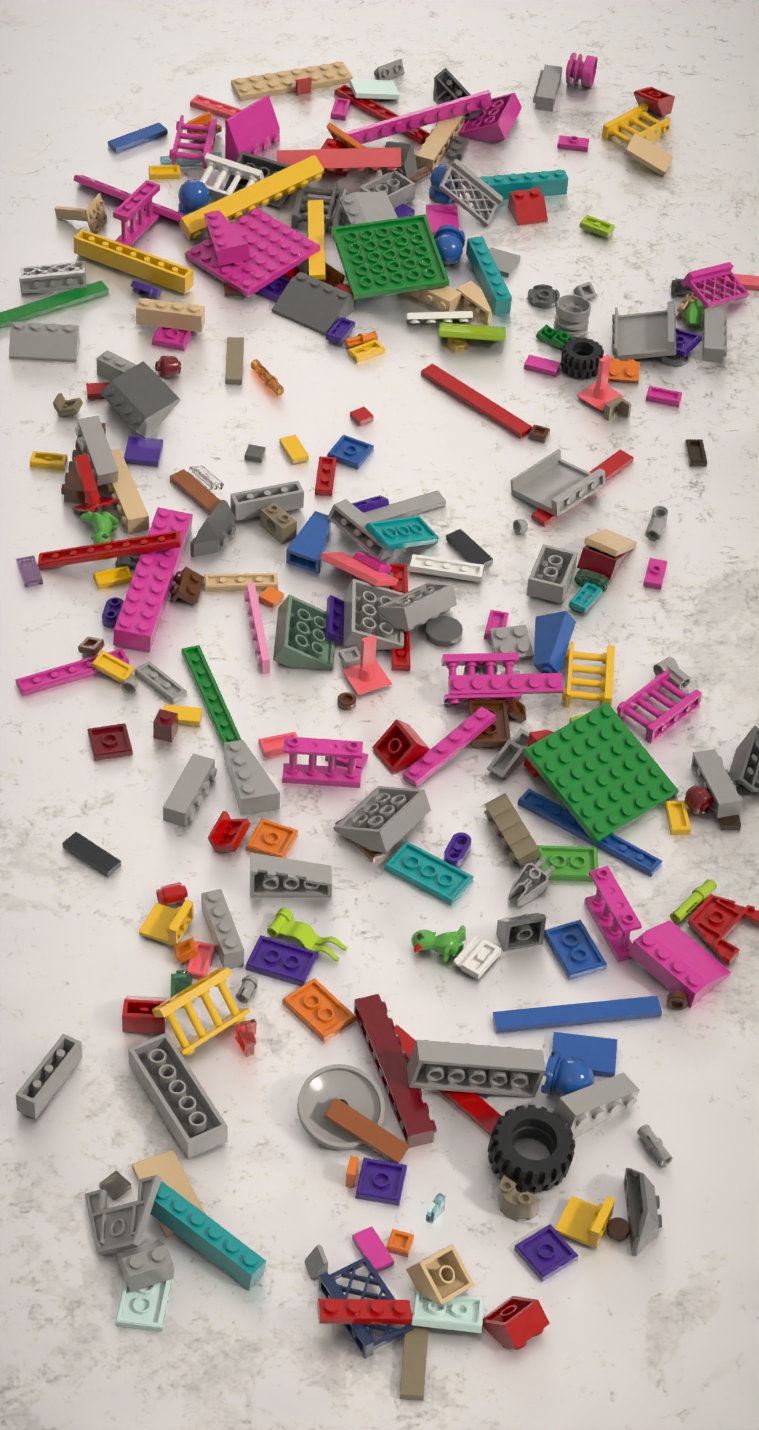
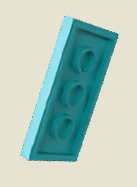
[365,515,439,551]
[384,841,474,906]

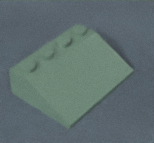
[273,594,335,671]

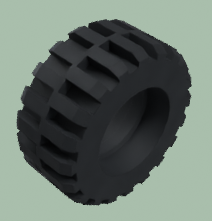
[488,1105,575,1193]

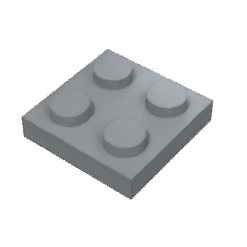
[489,625,534,661]

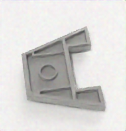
[85,1175,162,1256]

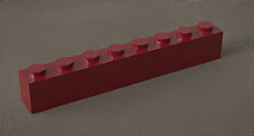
[354,994,437,1148]

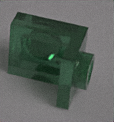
[170,970,193,998]

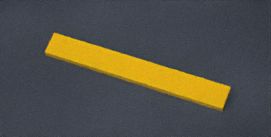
[308,200,326,280]

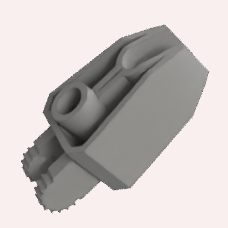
[508,858,556,907]

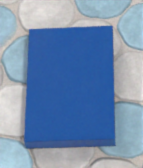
[544,919,607,980]
[552,1032,617,1077]

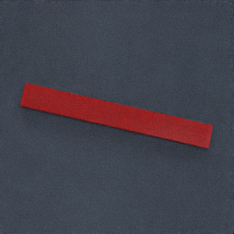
[334,85,430,145]
[421,363,532,438]
[531,449,634,527]
[38,531,182,570]
[389,564,411,671]
[394,1025,502,1136]

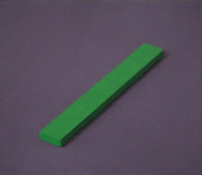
[0,281,109,328]
[181,645,242,749]

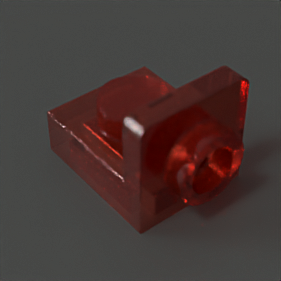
[235,1019,257,1057]

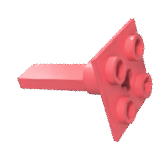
[577,354,624,412]
[342,635,392,695]

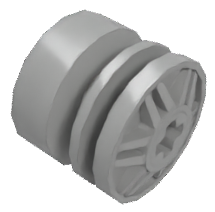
[554,295,591,337]

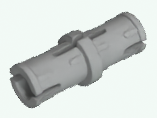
[637,1124,673,1166]

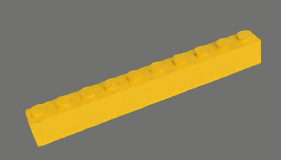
[179,155,324,240]

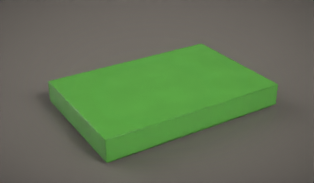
[537,845,599,882]

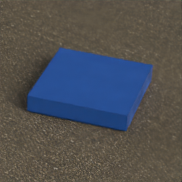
[327,435,374,470]

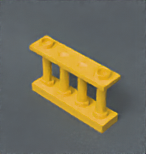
[602,103,671,146]
[562,641,615,708]
[152,967,250,1057]

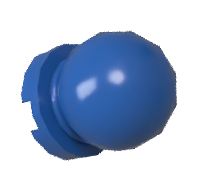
[429,164,460,204]
[178,179,209,215]
[434,224,466,266]
[541,1051,594,1097]

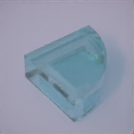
[426,1193,446,1224]

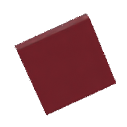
[87,723,133,761]

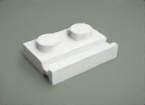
[453,935,501,979]

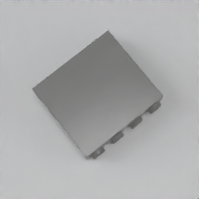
[612,301,676,361]
[510,449,606,517]

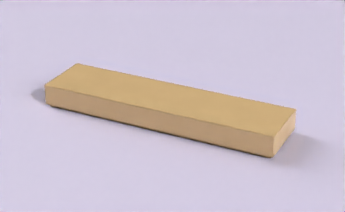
[204,573,278,592]

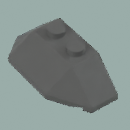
[433,67,484,120]
[190,500,236,557]
[729,726,759,792]
[624,1168,662,1256]

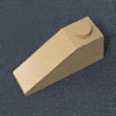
[456,281,491,325]

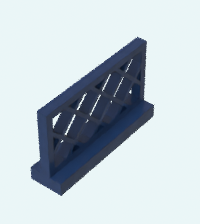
[319,1256,414,1358]

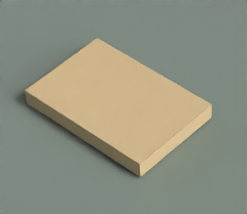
[624,133,674,176]
[584,529,637,557]

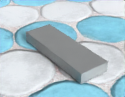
[135,661,187,704]

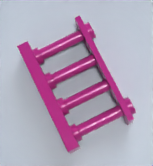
[169,115,217,169]
[113,180,160,247]
[441,652,521,706]
[617,670,702,743]
[282,736,363,788]
[584,866,642,962]

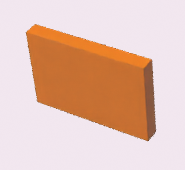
[282,978,356,1042]

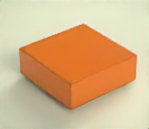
[258,586,284,608]
[174,937,198,964]
[345,1156,359,1188]
[386,1229,414,1258]

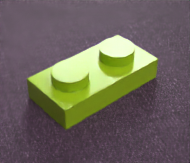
[579,215,615,238]

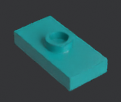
[569,582,603,614]

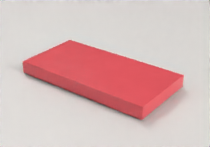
[320,552,399,586]

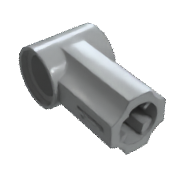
[645,506,668,542]
[653,657,691,691]

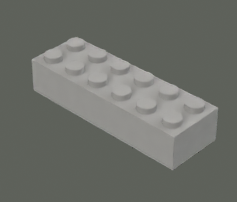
[128,1033,228,1159]
[407,1040,546,1098]

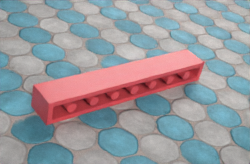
[276,147,401,171]

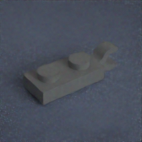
[447,136,469,164]

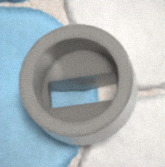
[513,519,528,534]
[121,677,138,694]

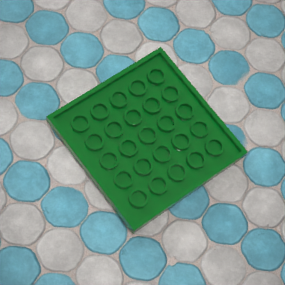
[332,214,449,300]
[522,702,679,844]

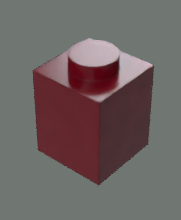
[153,709,178,743]

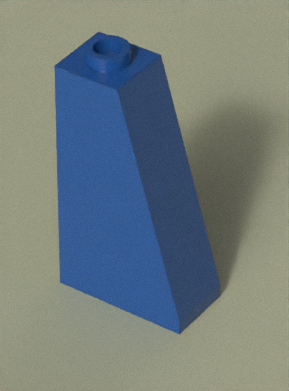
[286,511,331,574]
[534,611,576,673]

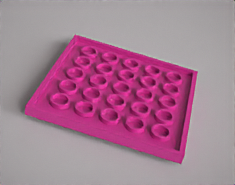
[185,208,321,297]

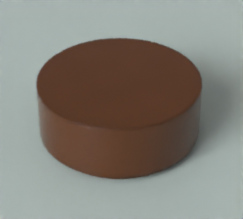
[337,692,356,711]
[667,991,688,1010]
[607,1217,630,1241]

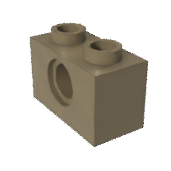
[260,502,297,545]

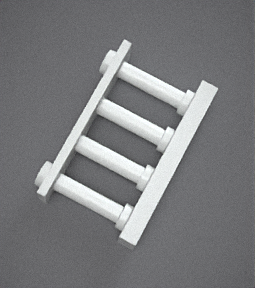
[200,153,264,200]

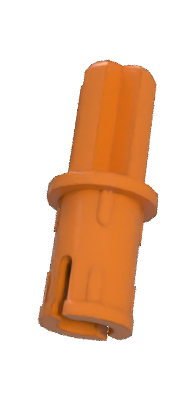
[345,331,378,348]

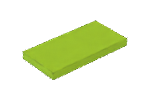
[439,323,506,341]

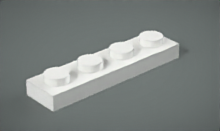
[405,311,473,324]
[409,554,484,582]

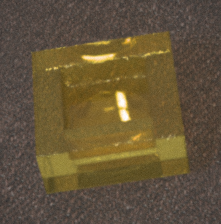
[447,338,468,354]

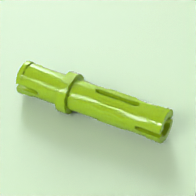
[670,879,717,924]

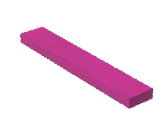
[15,648,129,697]

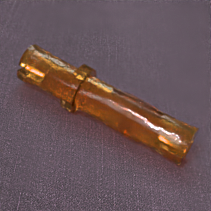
[251,359,284,396]

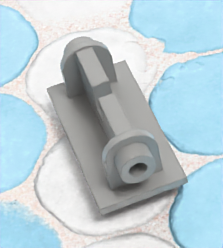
[374,59,405,80]

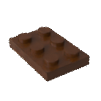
[468,700,511,747]

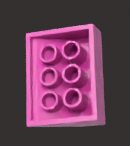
[458,93,522,143]
[225,95,280,162]
[629,920,731,1008]

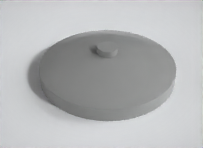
[297,1064,385,1150]

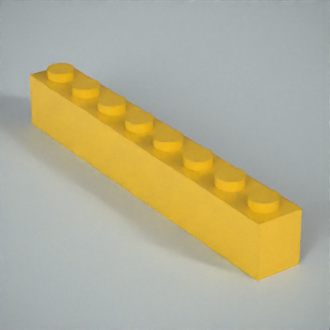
[73,229,194,294]

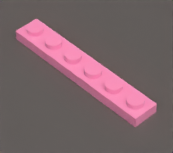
[244,583,270,674]

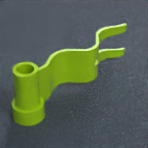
[267,908,348,962]

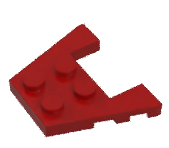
[687,894,759,965]

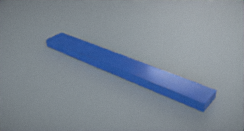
[518,789,662,877]
[492,996,662,1033]

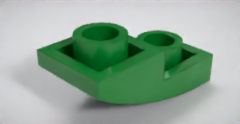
[536,324,574,348]

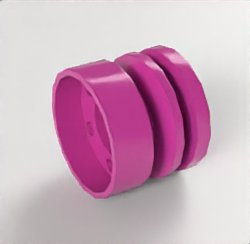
[566,52,598,88]

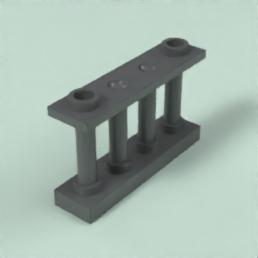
[291,183,340,232]

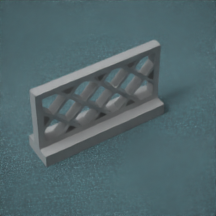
[438,159,503,227]
[19,261,87,294]

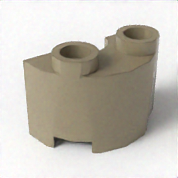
[498,1175,540,1221]

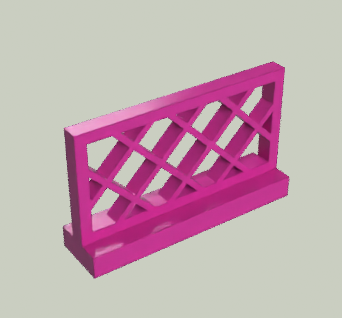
[681,262,750,308]

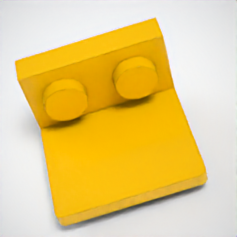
[139,900,193,946]
[555,1196,615,1249]

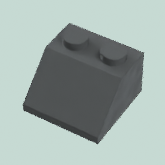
[381,141,418,179]
[496,913,546,952]

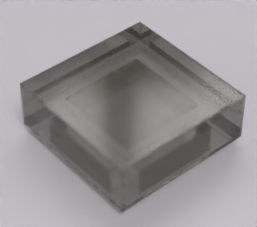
[99,1171,131,1201]

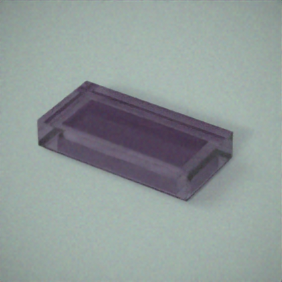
[16,555,43,587]

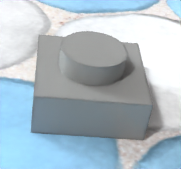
[338,646,361,668]

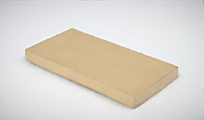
[132,1149,205,1238]

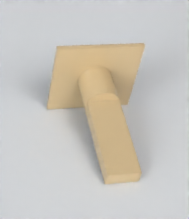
[54,193,107,234]

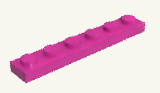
[448,673,563,695]
[402,706,496,787]

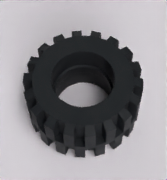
[561,337,604,379]

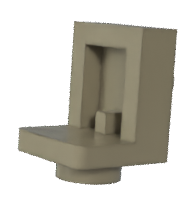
[53,393,83,417]
[604,396,631,421]

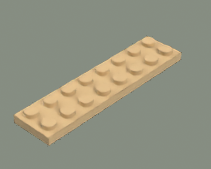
[231,62,353,101]

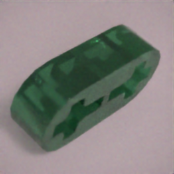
[574,569,610,592]

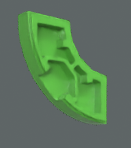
[685,299,705,327]

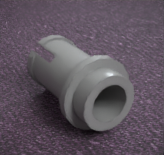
[236,975,258,1003]

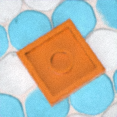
[246,818,298,858]

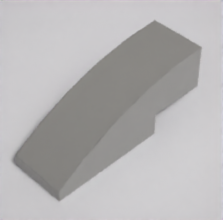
[487,728,529,779]

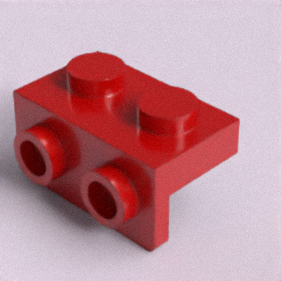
[208,811,251,852]

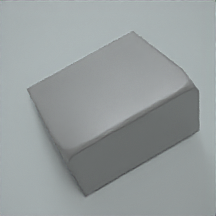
[573,282,597,300]
[305,1244,328,1279]

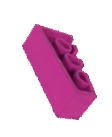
[204,210,250,266]

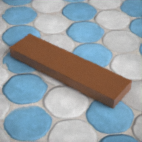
[170,469,221,514]
[324,1098,410,1164]

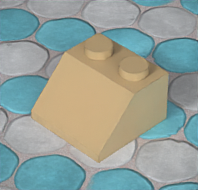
[406,1244,474,1306]

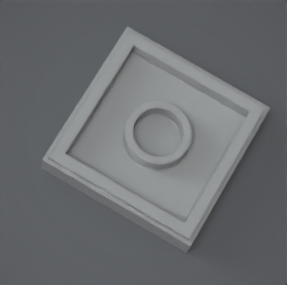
[489,247,520,278]

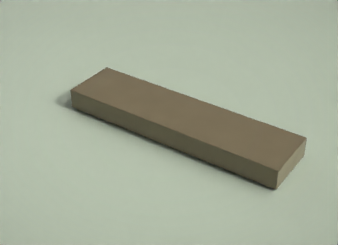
[225,337,244,384]
[400,1313,428,1401]

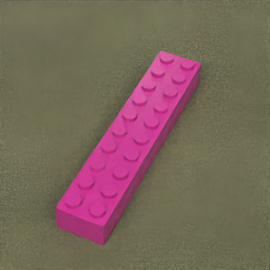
[113,507,193,653]

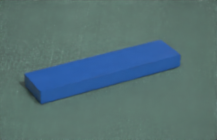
[108,122,168,153]

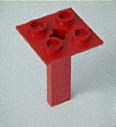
[72,453,117,512]

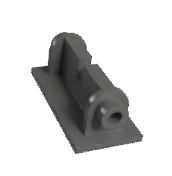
[671,278,701,297]

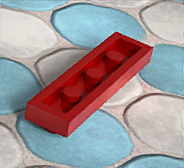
[317,1299,412,1325]

